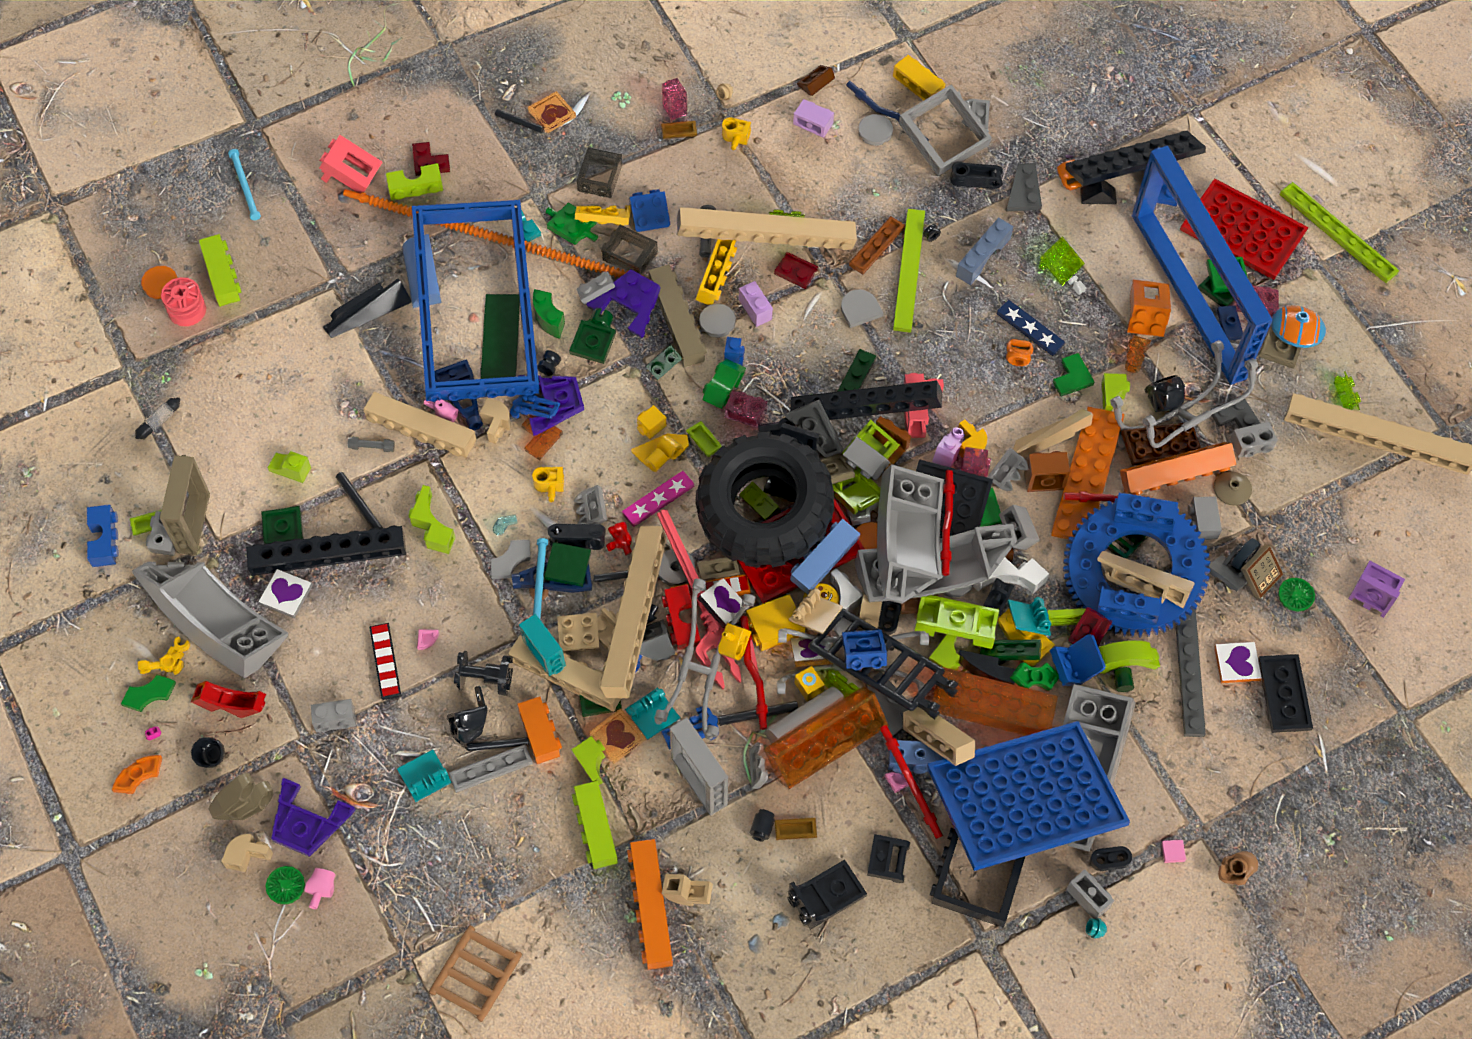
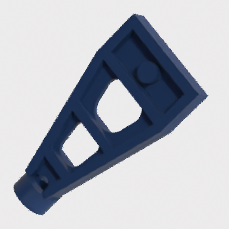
[435,359,483,431]
[511,562,592,593]

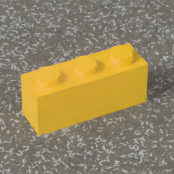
[893,55,946,101]

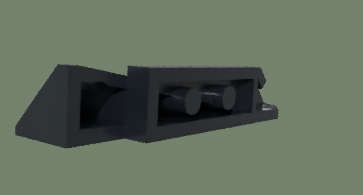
[323,278,412,338]

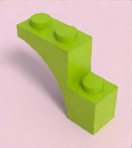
[408,485,455,554]

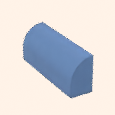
[402,234,442,308]

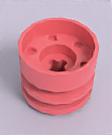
[161,277,206,326]

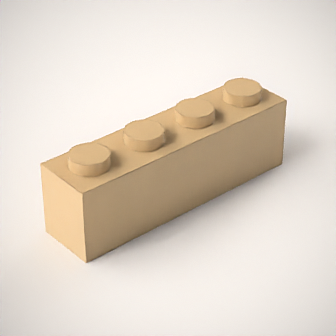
[903,707,975,766]

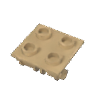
[789,588,843,634]
[557,613,599,652]

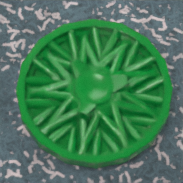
[1278,578,1315,612]
[265,866,305,905]

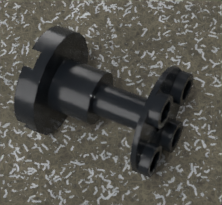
[454,651,513,696]

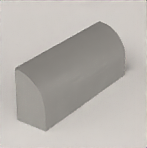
[765,686,844,750]

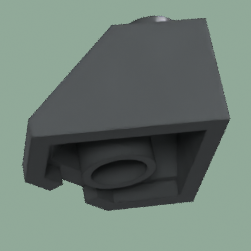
[640,619,675,661]

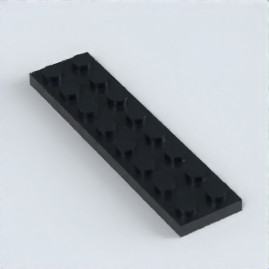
[1065,130,1206,186]

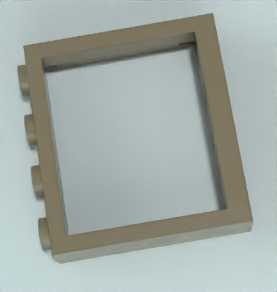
[160,455,210,555]

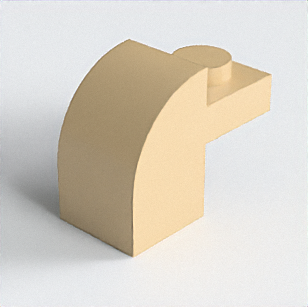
[480,398,511,444]
[857,594,882,631]
[222,834,273,872]
[662,874,713,906]

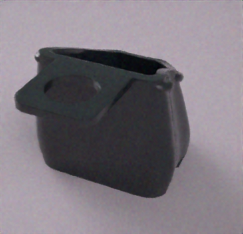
[447,686,488,744]

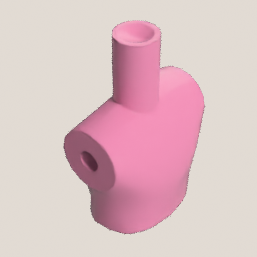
[423,399,459,422]
[305,868,336,909]

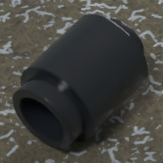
[749,809,775,842]

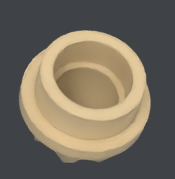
[716,83,734,100]

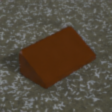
[797,65,835,96]

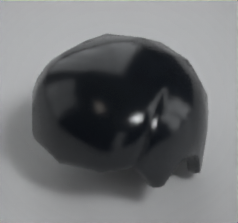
[191,737,225,768]

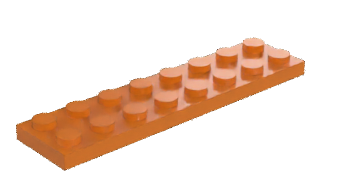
[1051,407,1125,540]

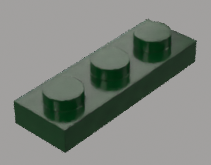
[837,349,876,392]
[980,639,1042,661]

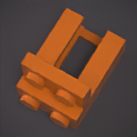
[1127,279,1171,337]

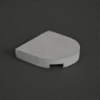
[841,290,884,328]

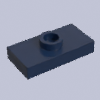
[1217,305,1243,341]

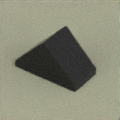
[1080,181,1117,204]

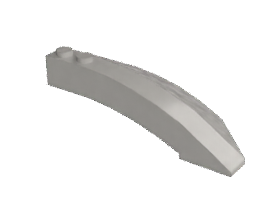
[855,524,1017,603]
[132,562,288,678]
[1063,684,1136,851]

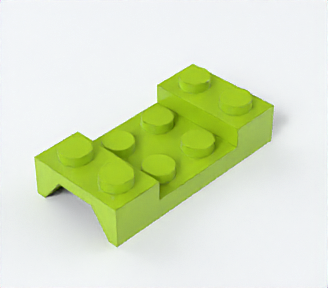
[914,595,999,649]

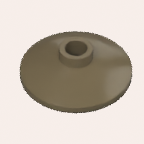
[1214,471,1252,506]

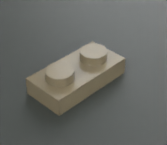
[698,557,740,581]

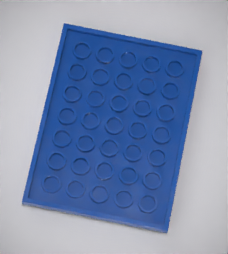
[927,721,1130,871]

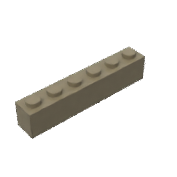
[649,264,707,367]

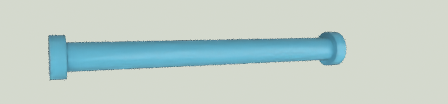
[228,149,261,221]
[533,538,548,619]

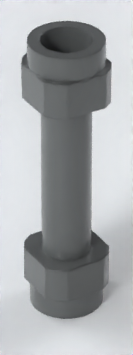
[348,436,395,452]

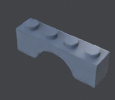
[956,218,1013,286]

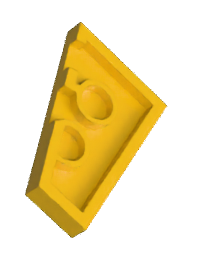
[575,205,631,226]
[997,608,1055,667]

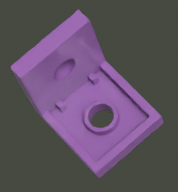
[1348,561,1405,618]

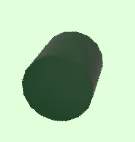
[1114,667,1134,692]

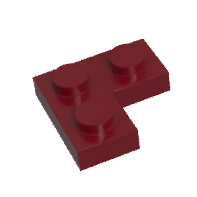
[412,142,450,176]

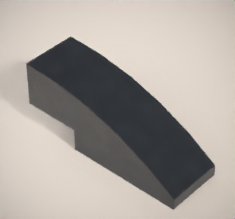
[959,650,1016,691]

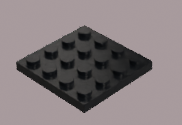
[916,459,993,539]

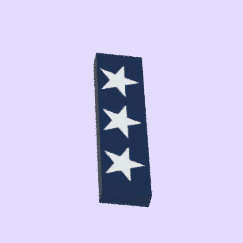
[997,300,1065,356]

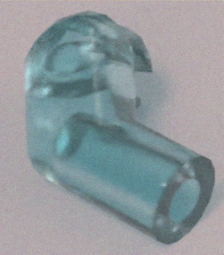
[493,514,518,535]

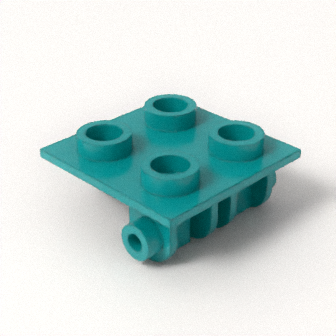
[1008,597,1051,636]
[625,687,681,740]
[397,749,452,802]

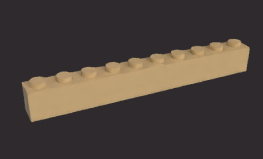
[677,207,857,250]
[1284,393,1472,475]
[599,526,667,698]

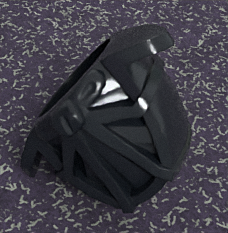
[1144,375,1186,412]

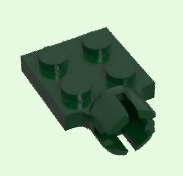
[569,308,616,364]

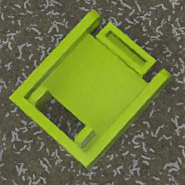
[842,420,900,478]
[832,468,881,515]

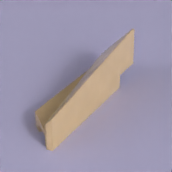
[1013,409,1093,458]
[1097,551,1195,608]

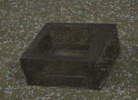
[577,147,622,198]
[601,224,658,275]

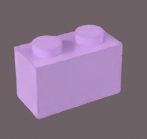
[793,99,834,138]
[739,281,773,327]

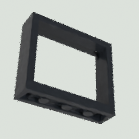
[930,827,1025,928]

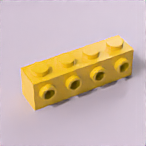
[695,239,737,305]

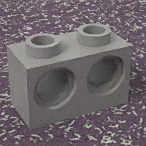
[1230,422,1278,458]

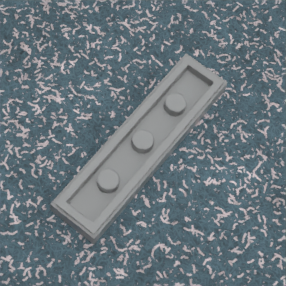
[449,744,533,793]

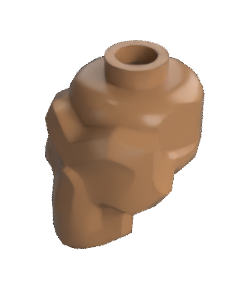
[1218,851,1259,885]

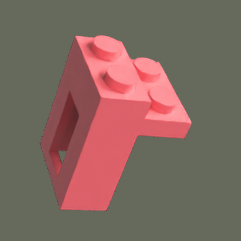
[319,135,382,193]
[903,373,944,438]

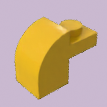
[958,419,987,466]

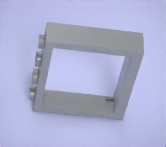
[899,84,992,176]
[670,718,728,816]

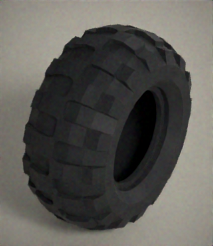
[695,432,834,568]

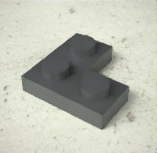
[1210,399,1261,428]

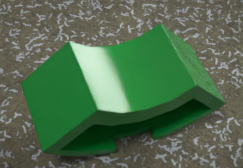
[533,289,565,339]
[702,359,746,409]

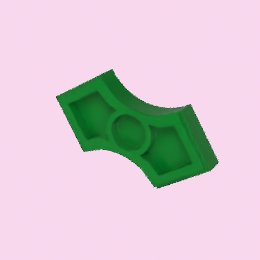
[1010,662,1059,691]
[121,674,176,712]

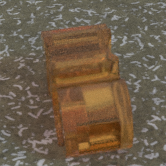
[1125,335,1151,373]

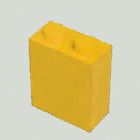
[746,594,805,652]

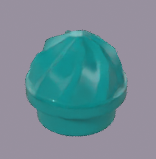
[1085,918,1107,939]

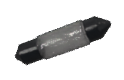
[135,397,180,440]

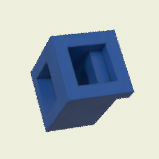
[724,337,745,366]

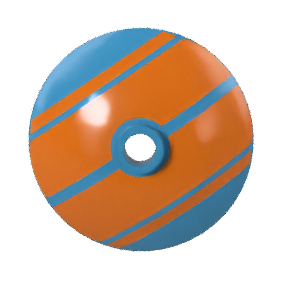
[1271,305,1326,348]

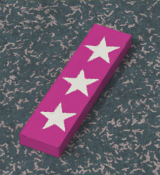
[622,471,695,528]

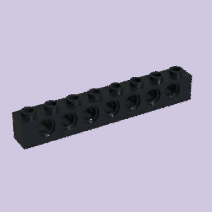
[790,380,942,420]
[246,525,406,576]

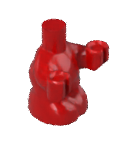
[606,522,632,556]

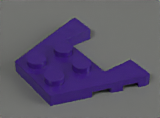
[586,269,661,339]
[518,375,584,436]
[271,778,356,857]

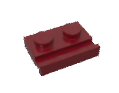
[774,252,818,289]
[1068,607,1113,646]

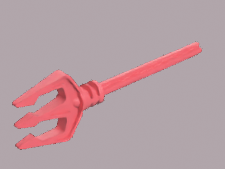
[657,509,759,690]

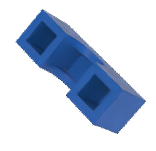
[87,505,119,567]

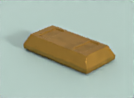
[661,121,697,139]
[775,818,817,840]

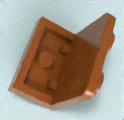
[872,416,911,471]

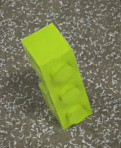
[386,164,443,200]

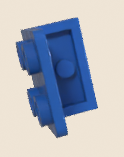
[629,189,670,232]
[1050,634,1105,686]

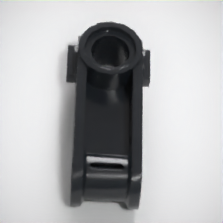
[950,162,1003,189]
[548,523,606,550]

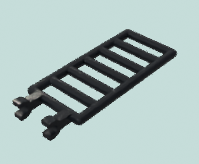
[808,608,959,720]

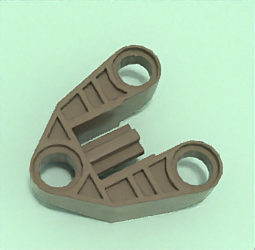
[208,773,274,820]

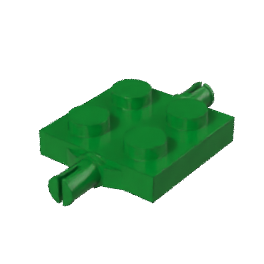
[545,202,598,245]

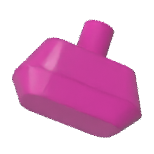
[145,726,161,740]

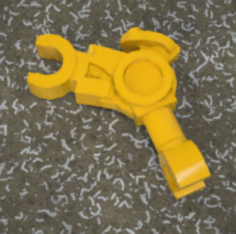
[138,636,190,675]

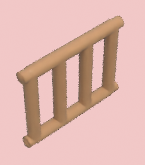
[429,925,523,1022]

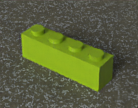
[199,234,242,307]
[571,781,618,869]

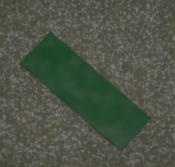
[480,294,520,379]

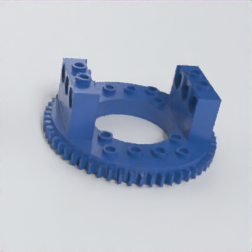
[1063,492,1210,638]

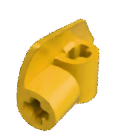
[631,433,689,472]

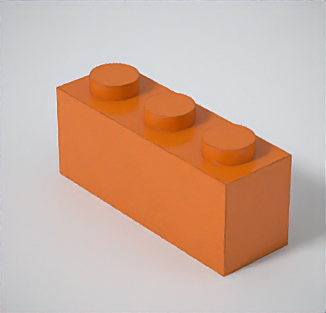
[517,696,562,764]

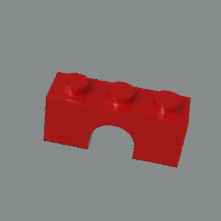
[661,585,701,650]

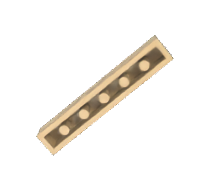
[363,392,476,458]
[508,635,622,712]

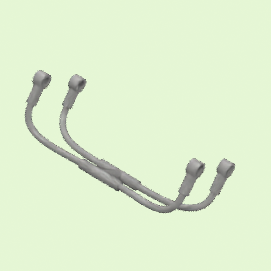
[1110,340,1258,448]
[655,578,756,740]
[777,628,929,696]

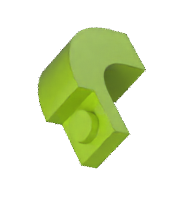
[1098,641,1160,674]

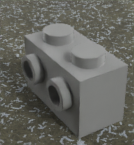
[843,437,890,480]
[1188,496,1222,540]
[999,505,1040,550]
[146,511,176,556]
[311,699,356,732]
[1066,870,1115,919]

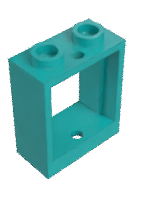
[519,614,566,677]

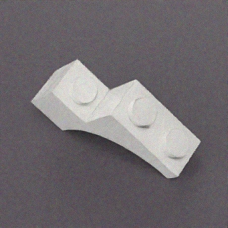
[973,558,1049,594]
[829,569,863,637]

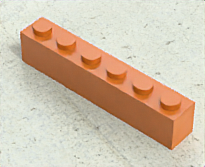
[1120,442,1236,495]
[627,839,673,970]

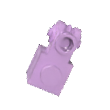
[932,427,965,468]

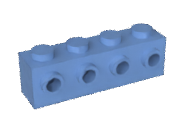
[790,519,860,595]
[888,740,945,774]

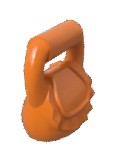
[1057,159,1082,191]
[1006,339,1034,366]

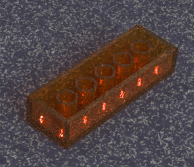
[932,667,1058,736]
[764,686,889,789]

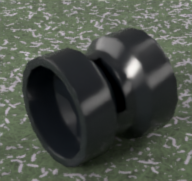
[537,350,561,376]

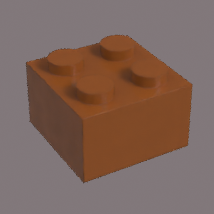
[1024,451,1070,492]

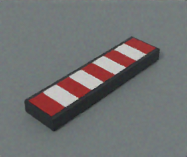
[369,623,402,700]

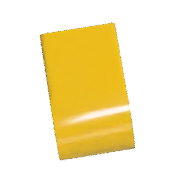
[722,117,751,150]
[532,467,564,502]
[718,623,751,660]

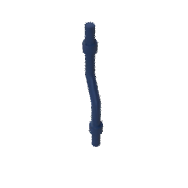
[846,81,929,142]

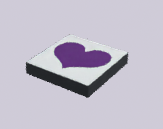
[697,578,747,628]

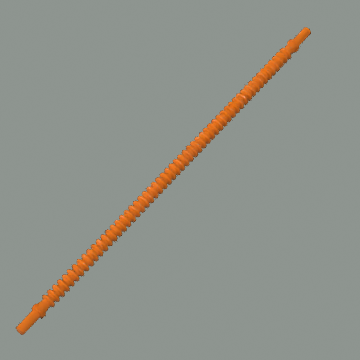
[343,189,652,281]

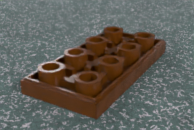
[1121,422,1201,466]

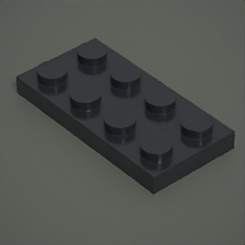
[1258,654,1313,733]

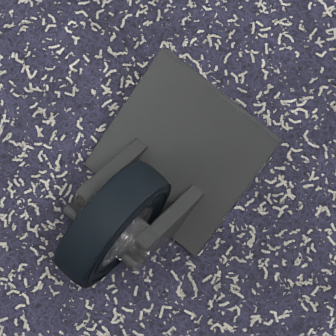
[1207,538,1261,592]

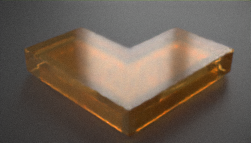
[522,415,563,460]

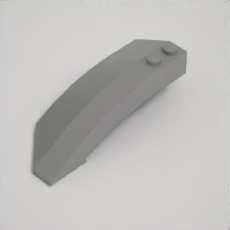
[877,465,944,604]

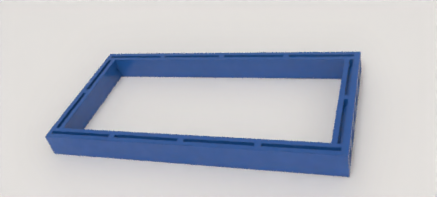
[1132,146,1273,385]
[412,200,539,402]

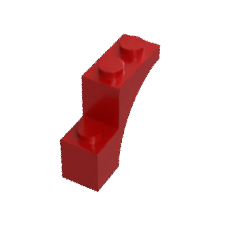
[191,681,266,718]

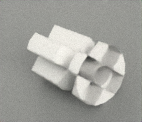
[1068,275,1086,295]

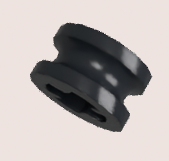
[923,224,941,242]

